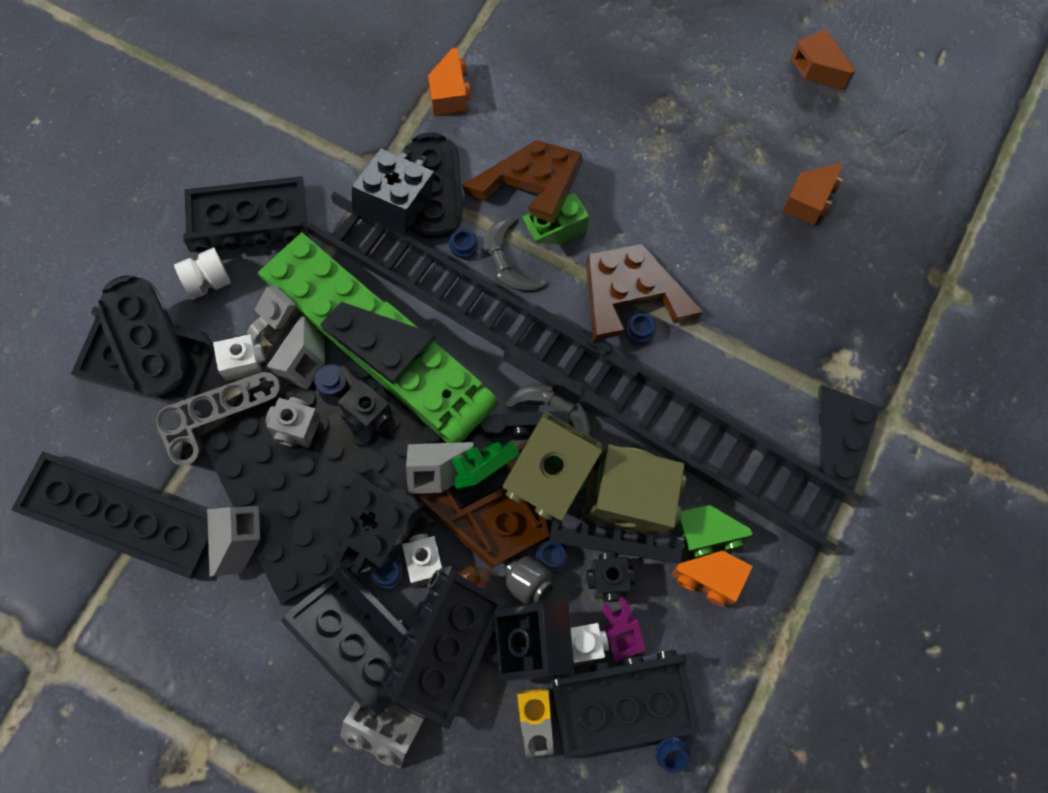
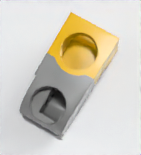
[517,688,553,758]

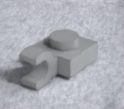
[247,285,296,341]

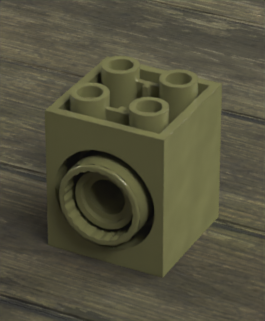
[502,411,602,521]
[580,444,686,538]

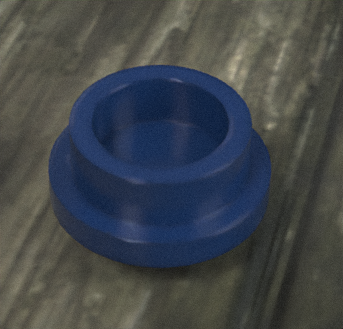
[449,229,478,258]
[626,313,656,343]
[314,364,347,396]
[536,540,568,573]
[370,558,403,590]
[655,737,690,773]

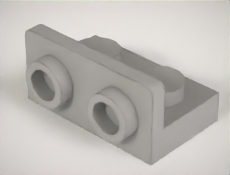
[340,701,424,768]

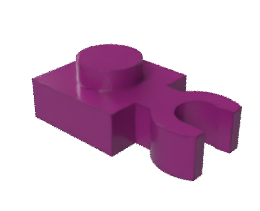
[602,597,646,662]

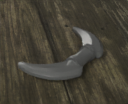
[483,217,546,291]
[506,384,591,435]

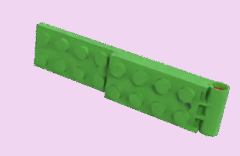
[258,232,499,443]

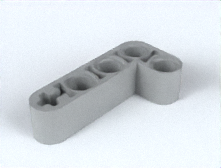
[156,372,280,466]

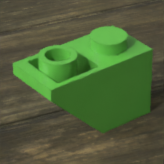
[522,193,589,245]
[675,505,752,559]

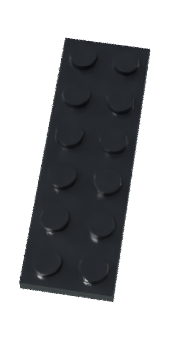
[11,451,209,580]

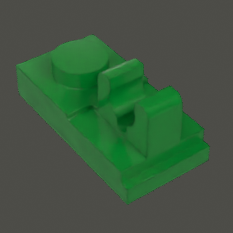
[452,442,520,489]

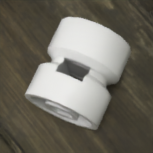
[174,248,231,300]

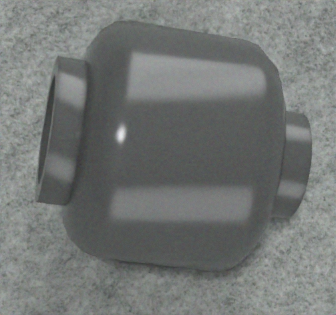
[505,556,554,605]

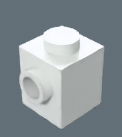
[213,334,265,381]
[402,534,442,588]
[571,623,609,666]

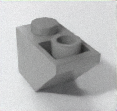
[267,316,325,389]
[406,442,473,494]
[207,506,260,576]

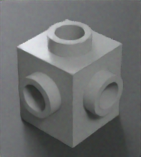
[266,397,320,448]

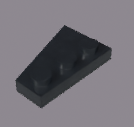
[320,301,436,385]
[818,385,880,491]

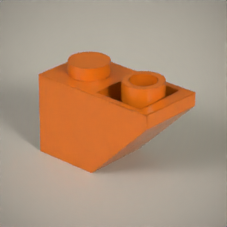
[428,48,471,116]
[671,551,753,607]

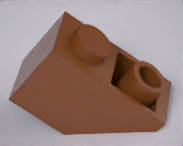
[790,29,856,90]
[782,163,843,225]

